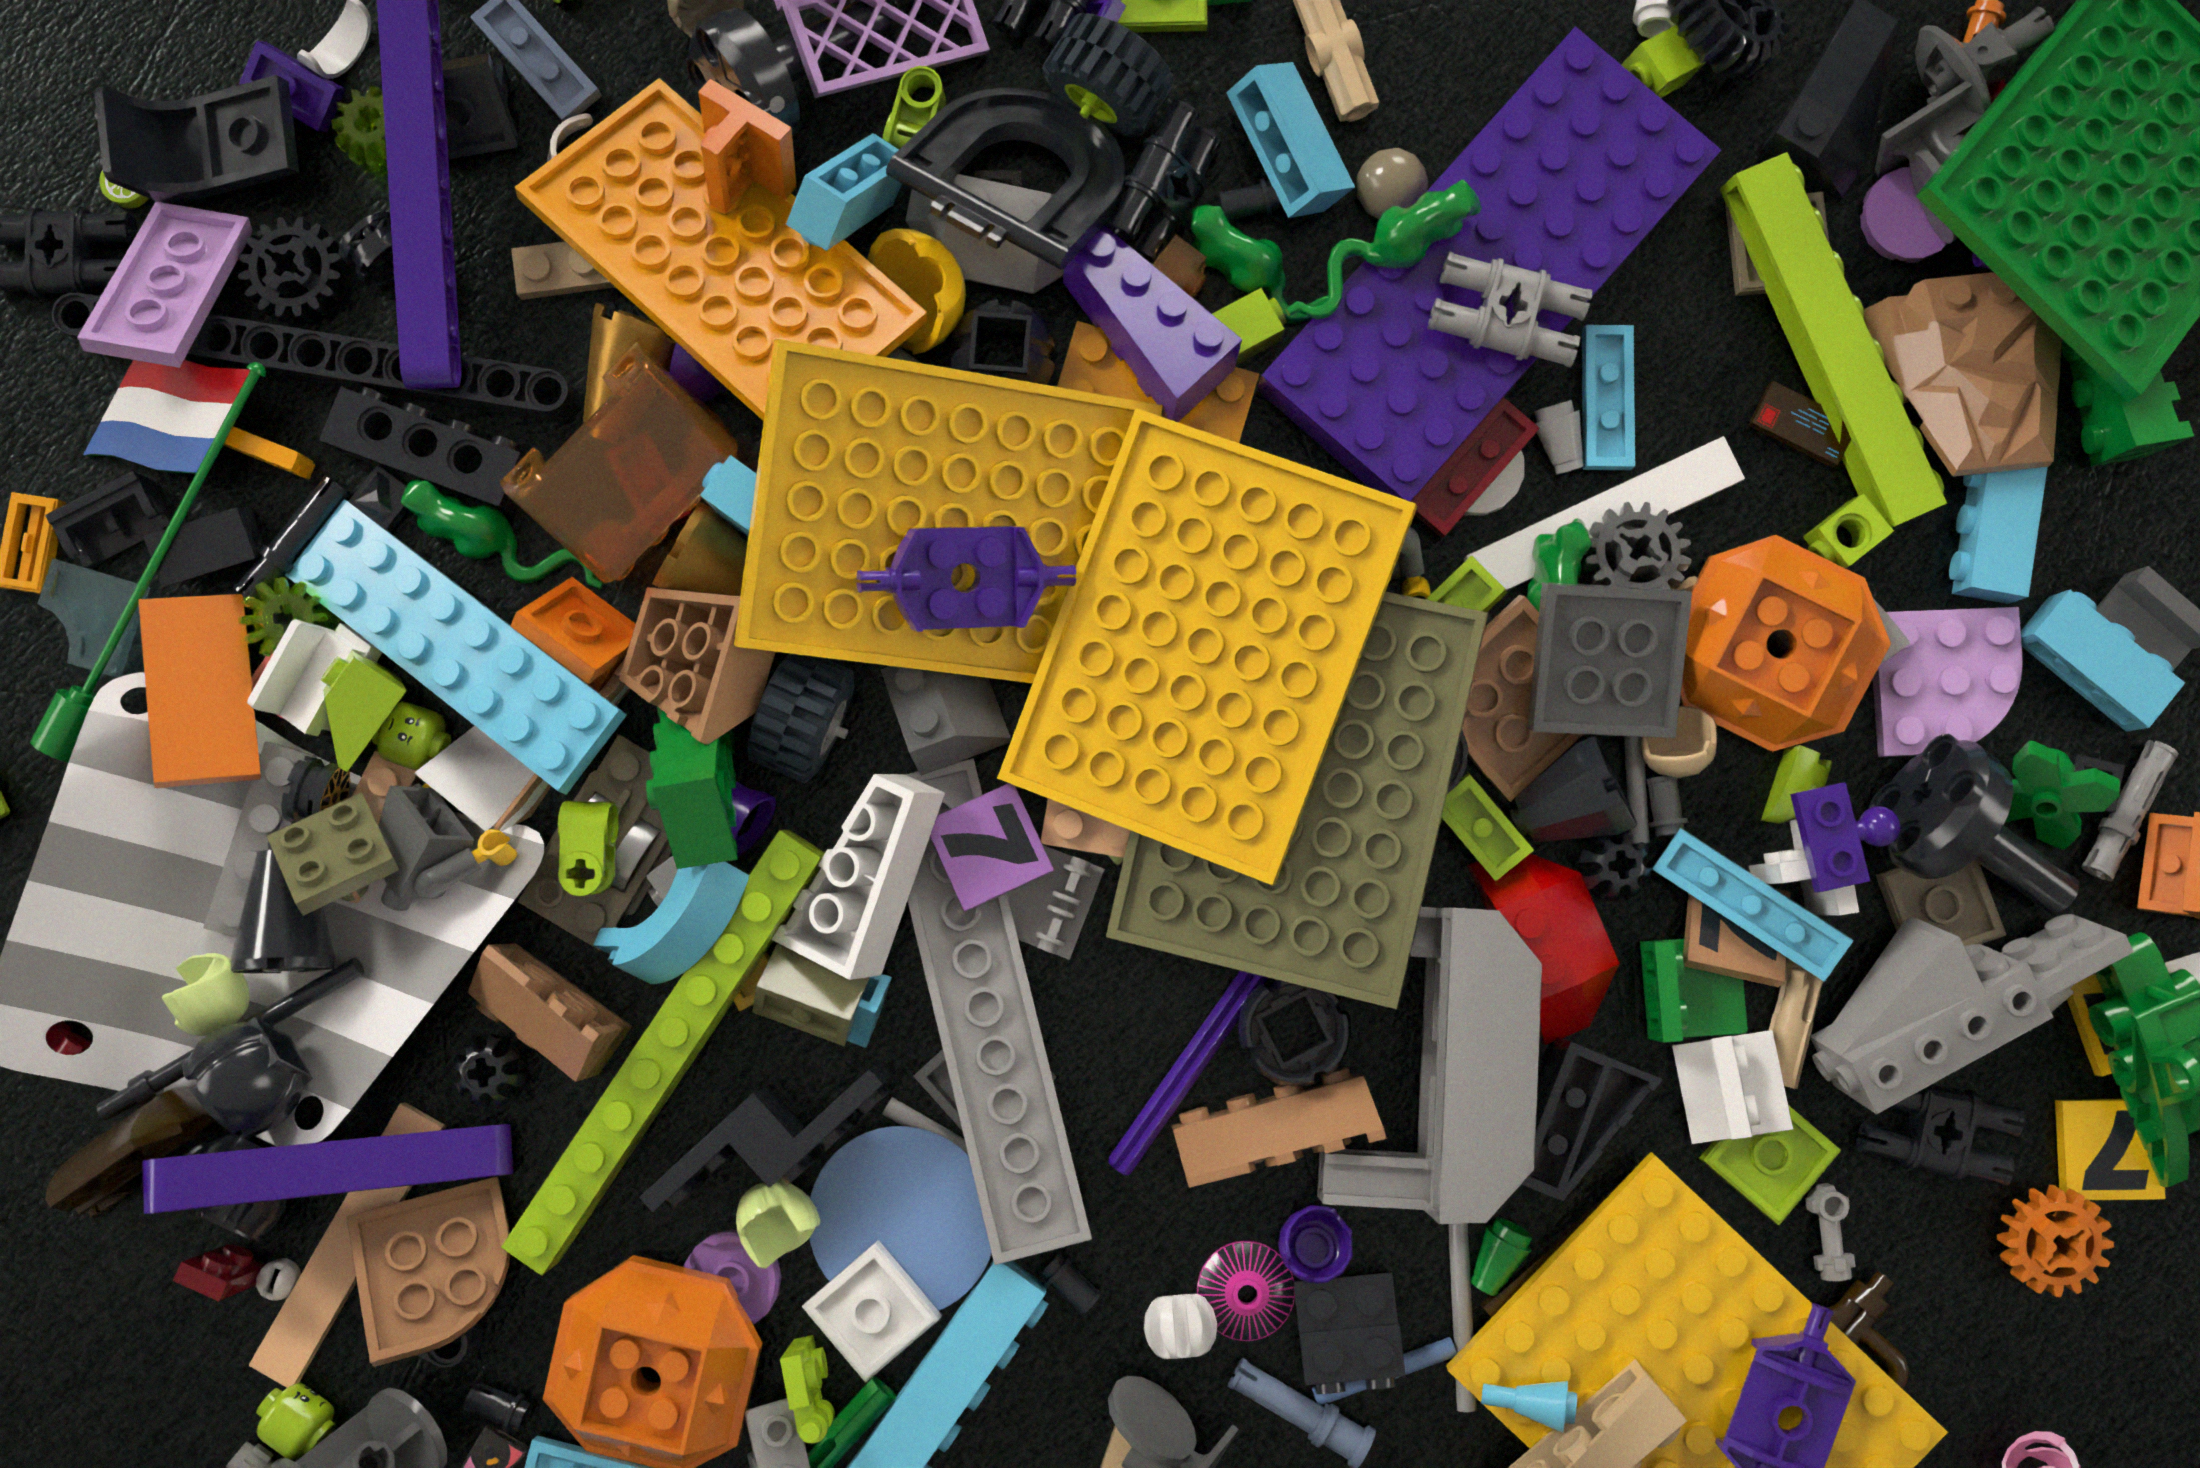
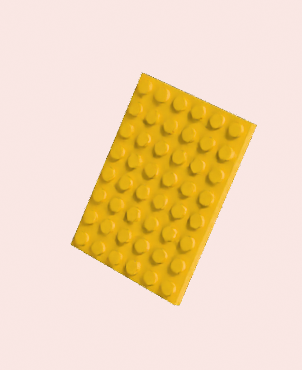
[734,339,1163,683]
[997,408,1417,885]
[1446,1152,1948,1468]

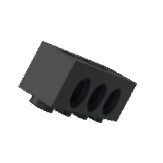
[319,386,533,515]

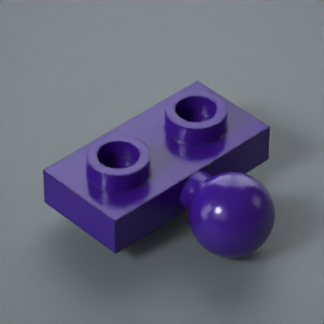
[239,41,346,132]
[1790,782,1900,892]

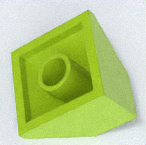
[321,651,406,772]

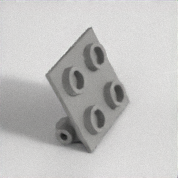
[1007,845,1105,960]

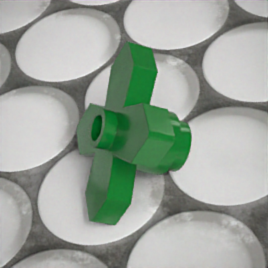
[2005,741,2120,849]

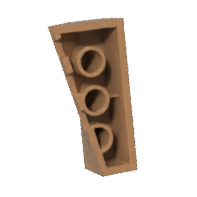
[1171,1067,1387,1188]

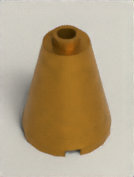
[583,303,676,443]
[652,502,748,596]

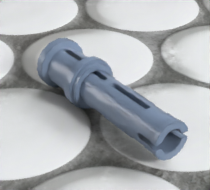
[1227,1358,1376,1468]

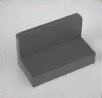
[2096,566,2200,669]

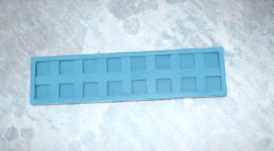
[285,499,627,795]

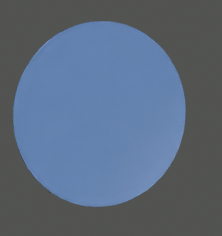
[809,1126,992,1311]

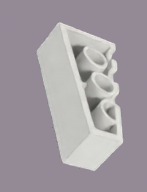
[772,774,945,980]

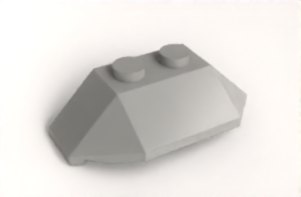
[906,174,1064,295]

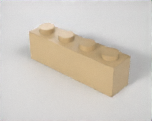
[1508,1359,1687,1468]

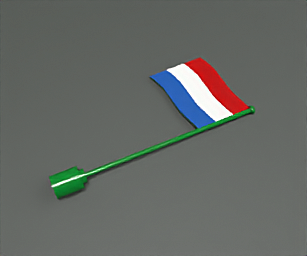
[30,360,266,763]

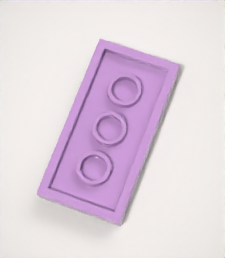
[77,201,253,368]

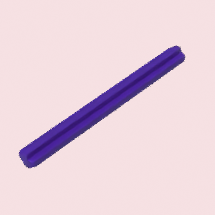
[1108,971,1268,1176]

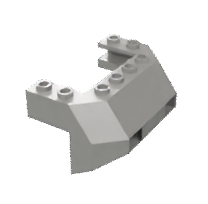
[1317,907,1542,1224]

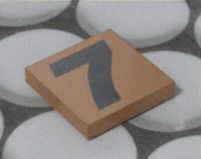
[1683,889,1791,987]

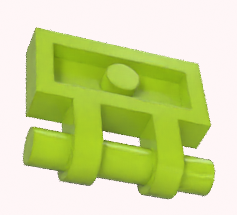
[780,1335,835,1443]

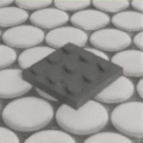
[1527,582,1692,738]

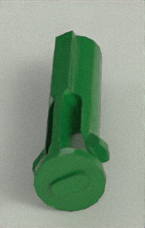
[806,1376,897,1468]

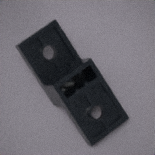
[639,1062,892,1212]

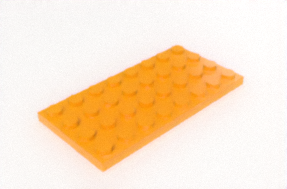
[515,78,927,421]

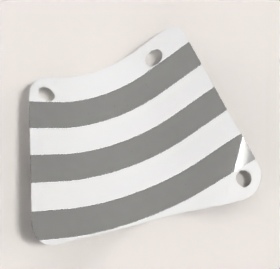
[0,672,544,1146]

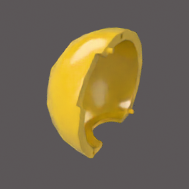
[867,229,966,355]

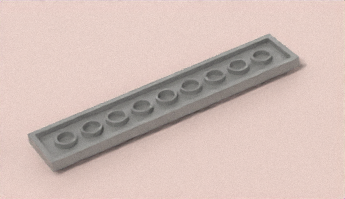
[906,758,1092,1265]

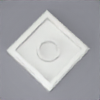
[802,1240,942,1383]

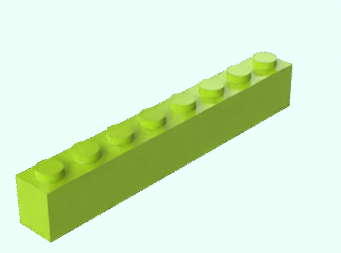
[1720,152,1947,527]

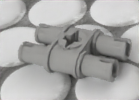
[1427,251,1592,367]

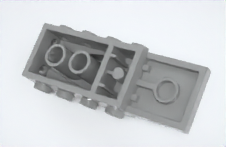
[1810,914,2134,1114]

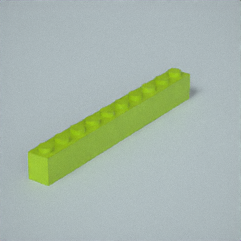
[501,830,825,1275]

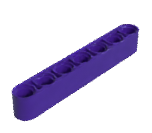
[142,1124,514,1214]

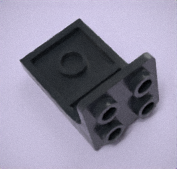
[94,75,299,205]

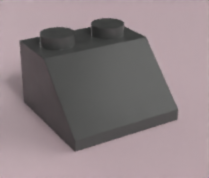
[881,666,1011,776]

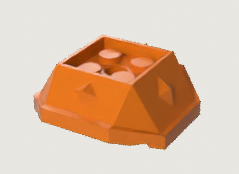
[1680,535,1891,752]
[543,1255,763,1468]

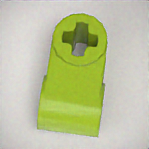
[882,66,946,149]
[558,801,619,896]

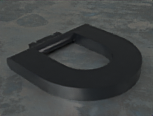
[886,88,1125,270]

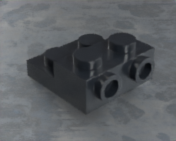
[1293,1272,1406,1394]

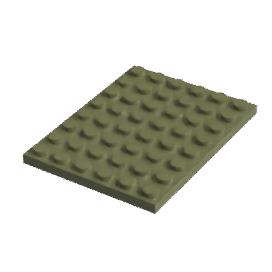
[1106,592,1488,1009]

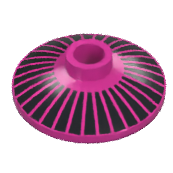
[1197,1240,1295,1341]

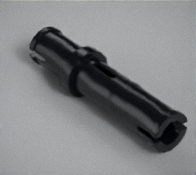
[233,474,351,606]

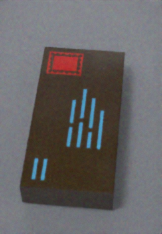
[1748,381,1851,468]

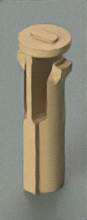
[1769,958,1823,1089]

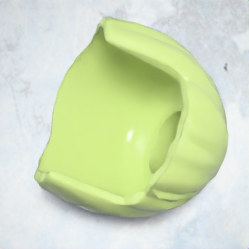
[162,953,250,1036]
[736,1180,821,1269]

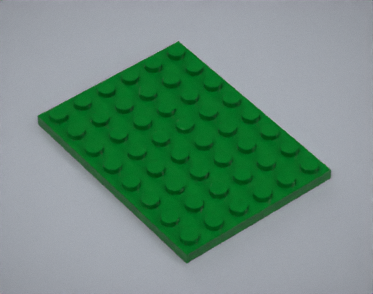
[1916,0,2200,402]

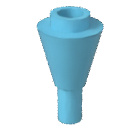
[1481,1381,1577,1433]

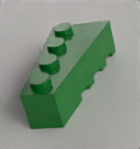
[646,707,737,869]

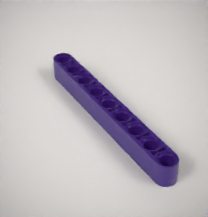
[377,0,462,390]

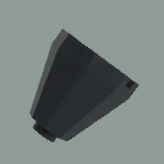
[1510,735,1638,842]

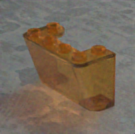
[500,342,738,583]

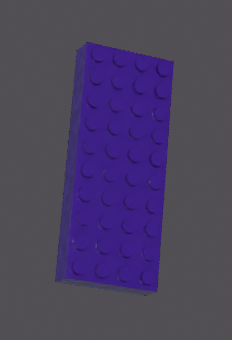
[1257,26,1721,502]

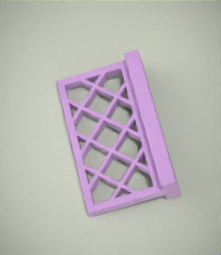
[774,0,990,98]

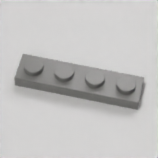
[203,741,317,937]

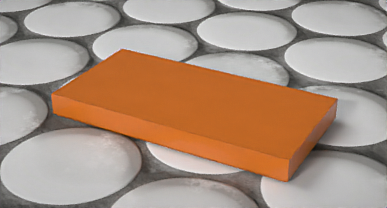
[138,594,261,788]

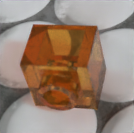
[1152,235,1207,298]

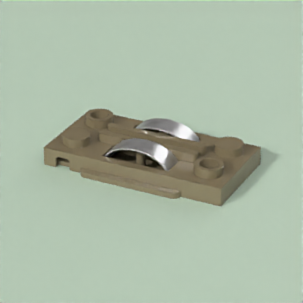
[518,735,672,951]

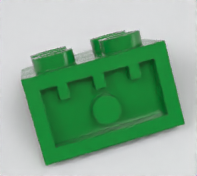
[1640,939,1748,1042]

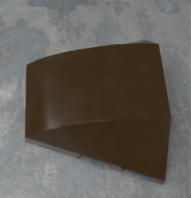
[45,1086,224,1218]

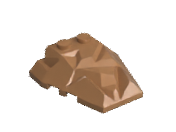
[1863,272,2062,477]

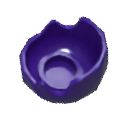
[1278,1206,1353,1284]

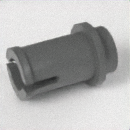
[1646,776,1688,837]

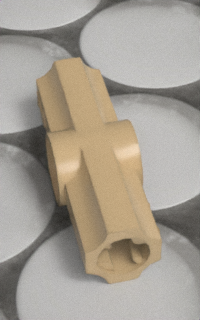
[1293,0,1379,122]

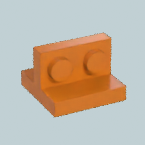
[698,79,797,214]
[510,577,636,693]
[2137,812,2200,920]

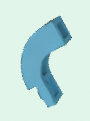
[593,862,749,984]

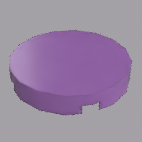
[1860,167,1947,263]
[684,1229,782,1325]

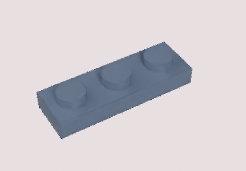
[470,0,602,122]

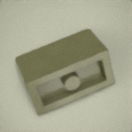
[753,943,869,1046]

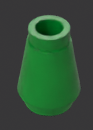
[1470,1217,1533,1296]

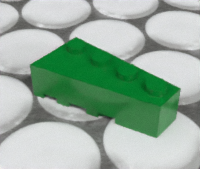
[2061,339,2194,467]

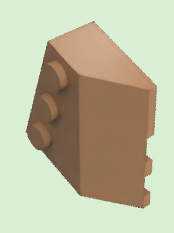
[619,587,776,745]
[467,943,633,1082]

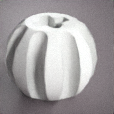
[1144,1294,1217,1359]

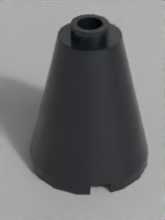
[230,842,335,974]

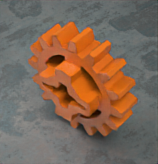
[1997,1185,2114,1297]

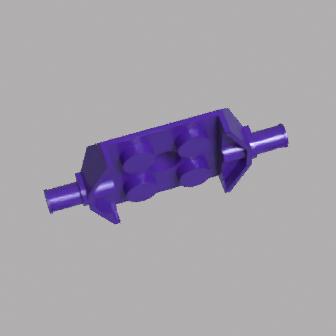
[857,526,1076,632]
[1715,1303,1856,1468]

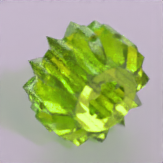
[331,84,387,171]
[238,577,328,657]

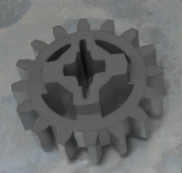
[1582,502,1691,589]

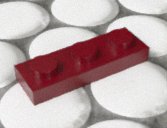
[1411,397,1540,539]

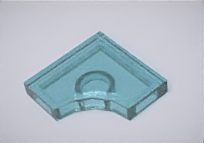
[37,559,151,678]

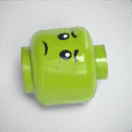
[372,701,451,771]
[256,1383,336,1461]

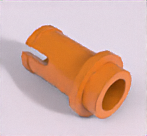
[1963,0,2006,43]

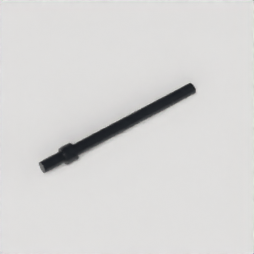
[96,957,364,1121]

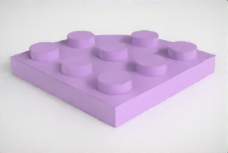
[1873,607,2022,757]

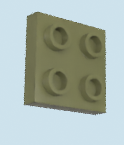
[267,792,399,916]

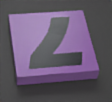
[930,783,1054,913]

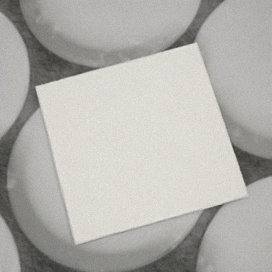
[414,726,535,831]

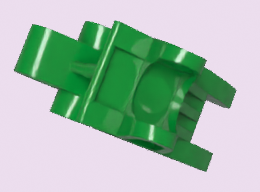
[2088,932,2200,1188]

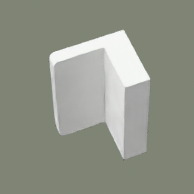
[247,619,365,736]

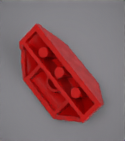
[1467,853,1620,1045]

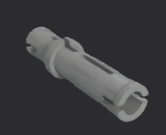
[2082,740,2178,881]

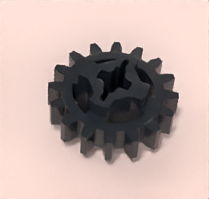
[238,217,348,323]

